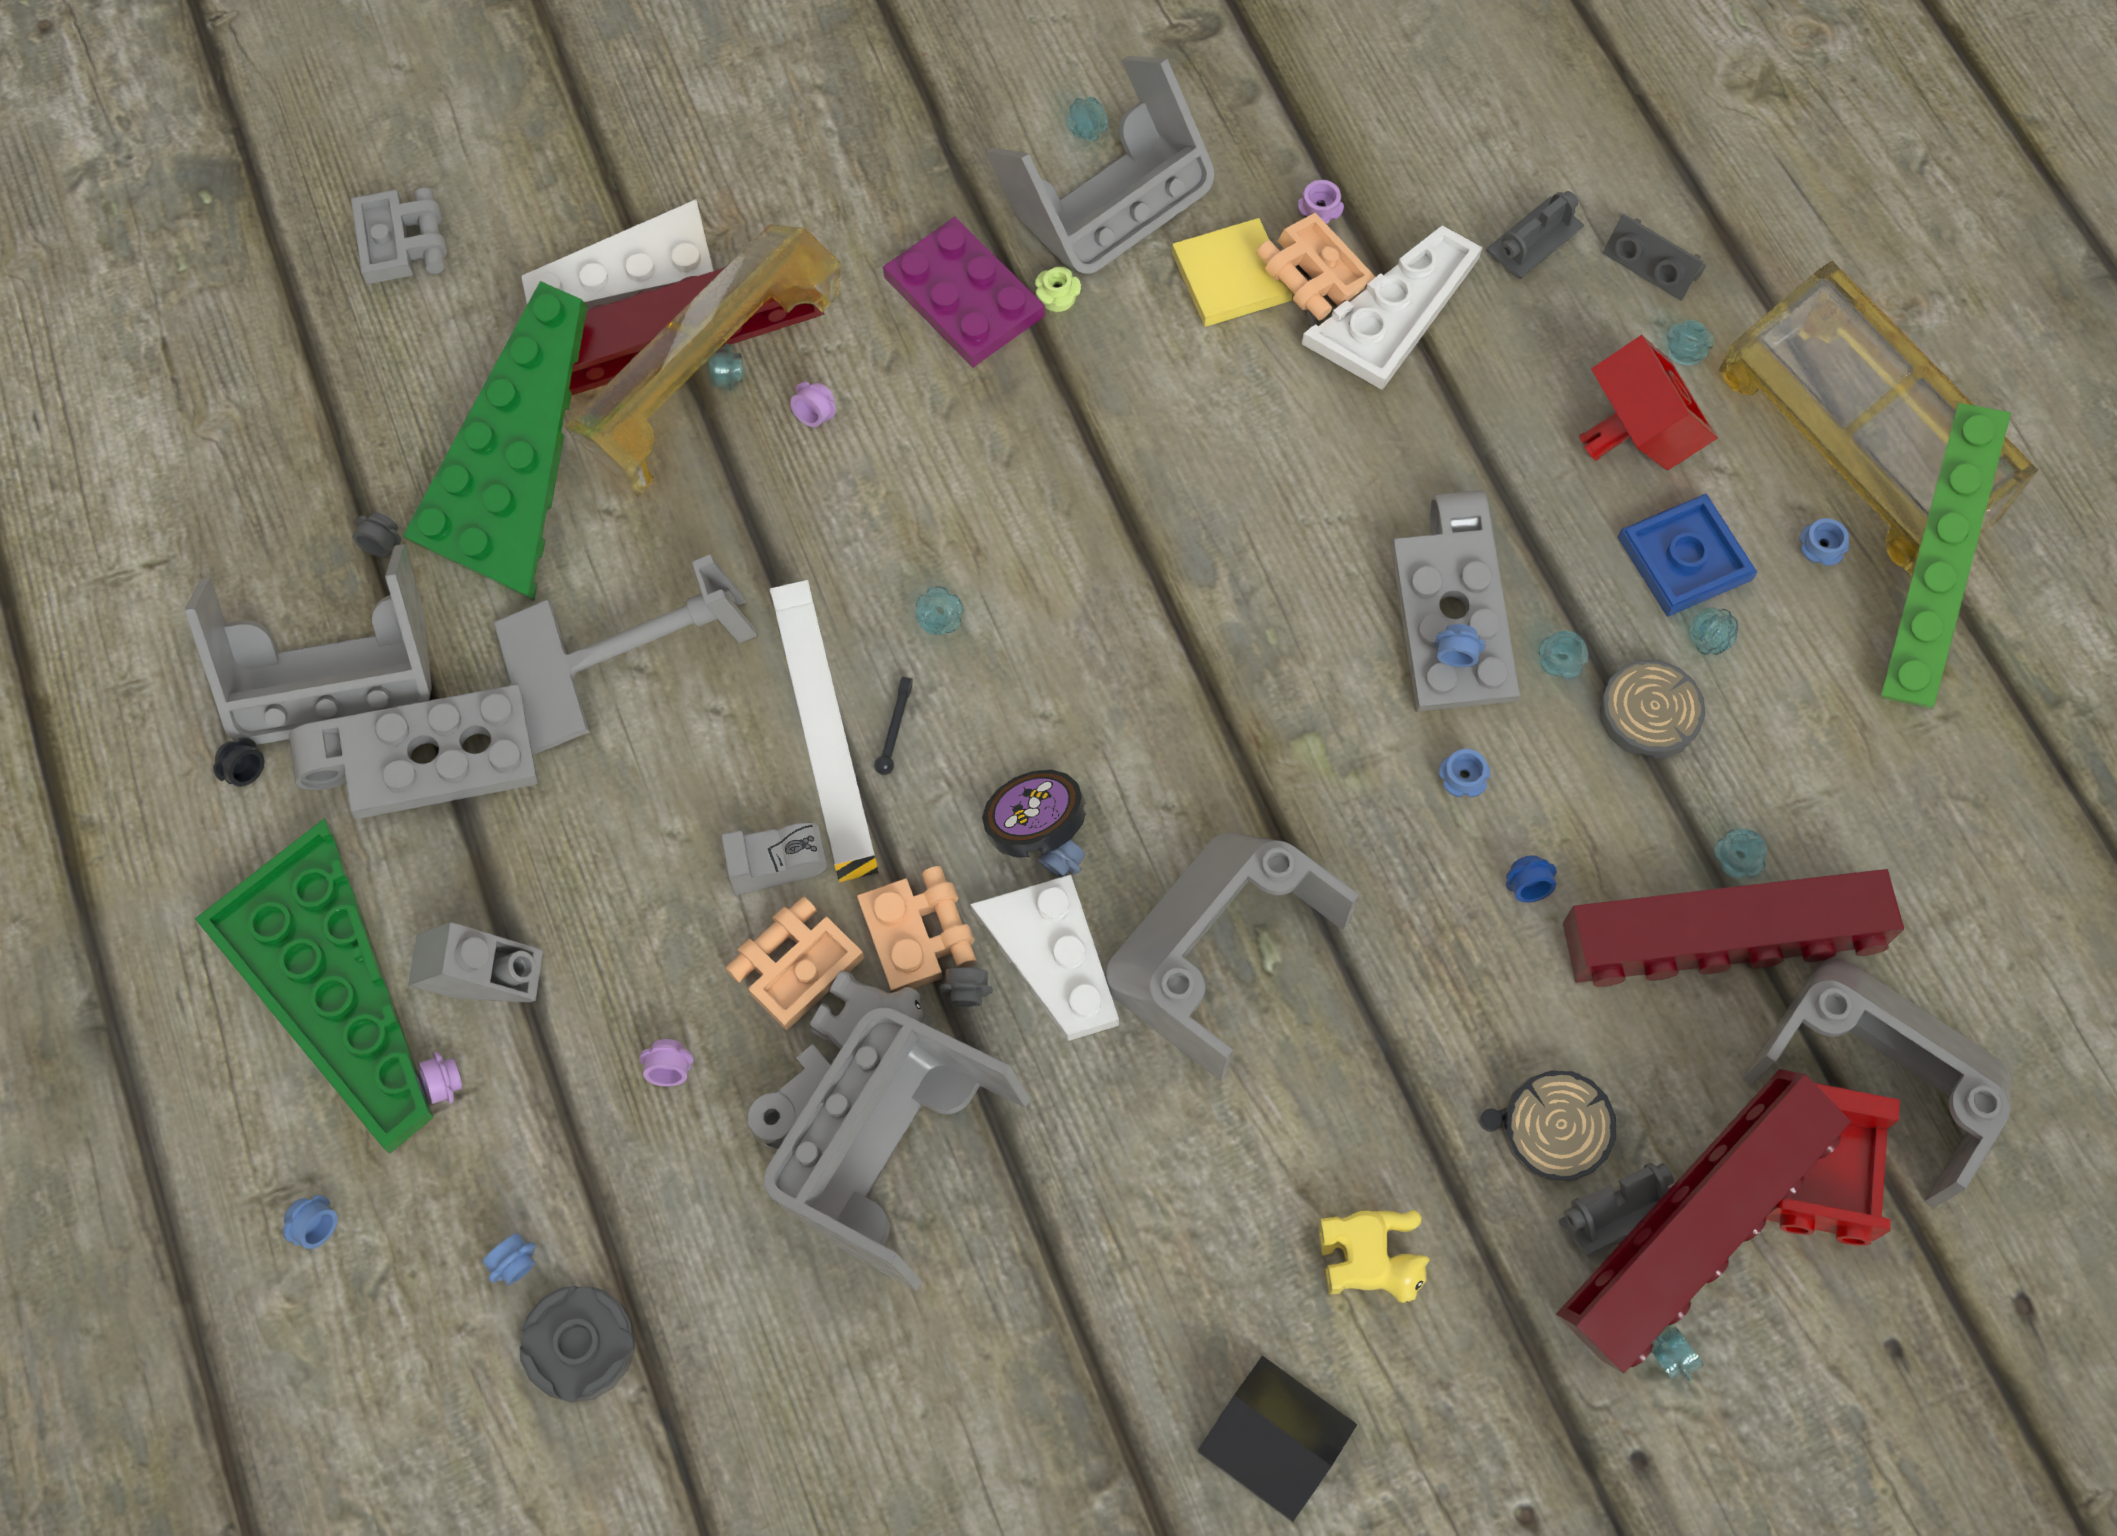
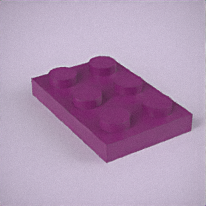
[883,217,1045,368]

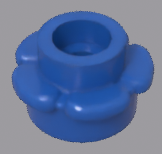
[1506,855,1557,903]

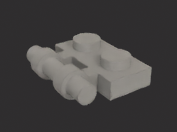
[351,187,447,284]

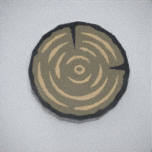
[1504,1070,1616,1181]

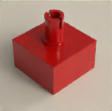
[1579,334,1718,471]

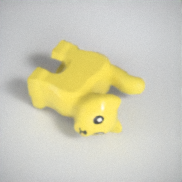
[1318,1210,1430,1303]

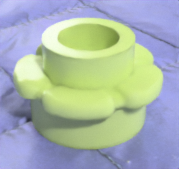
[1035,267,1081,312]

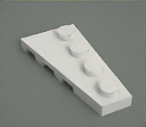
[521,199,713,311]
[1302,225,1483,390]

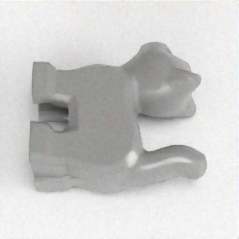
[810,970,924,1050]

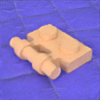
[1256,213,1375,321]
[857,866,977,993]
[725,896,864,1031]

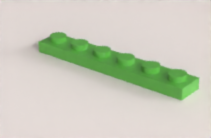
[1881,403,2011,710]

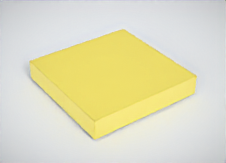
[1172,218,1293,327]

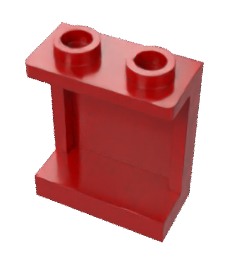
[1766,1083,1900,1246]

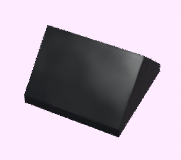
[1197,1355,1357,1523]

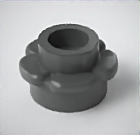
[352,513,401,557]
[940,968,993,1007]

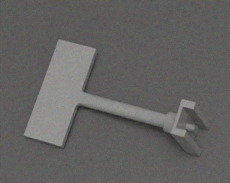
[493,554,757,755]

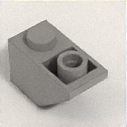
[408,922,543,1002]

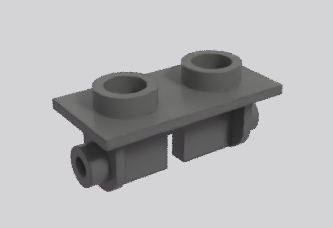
[1486,191,1584,279]
[1602,213,1706,301]
[1559,1163,1674,1258]

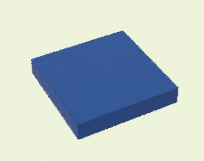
[1617,493,1757,617]

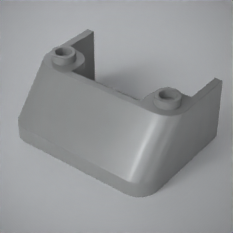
[986,56,1214,274]
[185,544,432,745]
[1106,832,1359,1081]
[1742,959,2011,1208]
[764,1007,1031,1291]

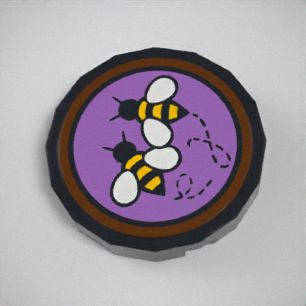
[982,769,1086,858]

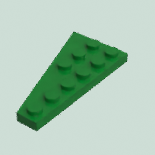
[403,281,588,600]
[195,818,434,1154]

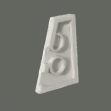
[970,875,1119,1041]

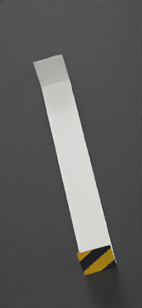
[770,580,879,883]

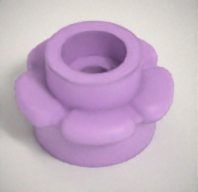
[1298,180,1344,224]
[790,381,836,427]
[639,1039,694,1086]
[418,1052,462,1105]

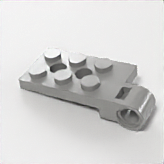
[1391,490,1520,712]
[289,684,538,819]

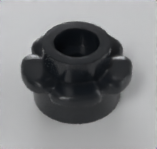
[213,737,265,787]

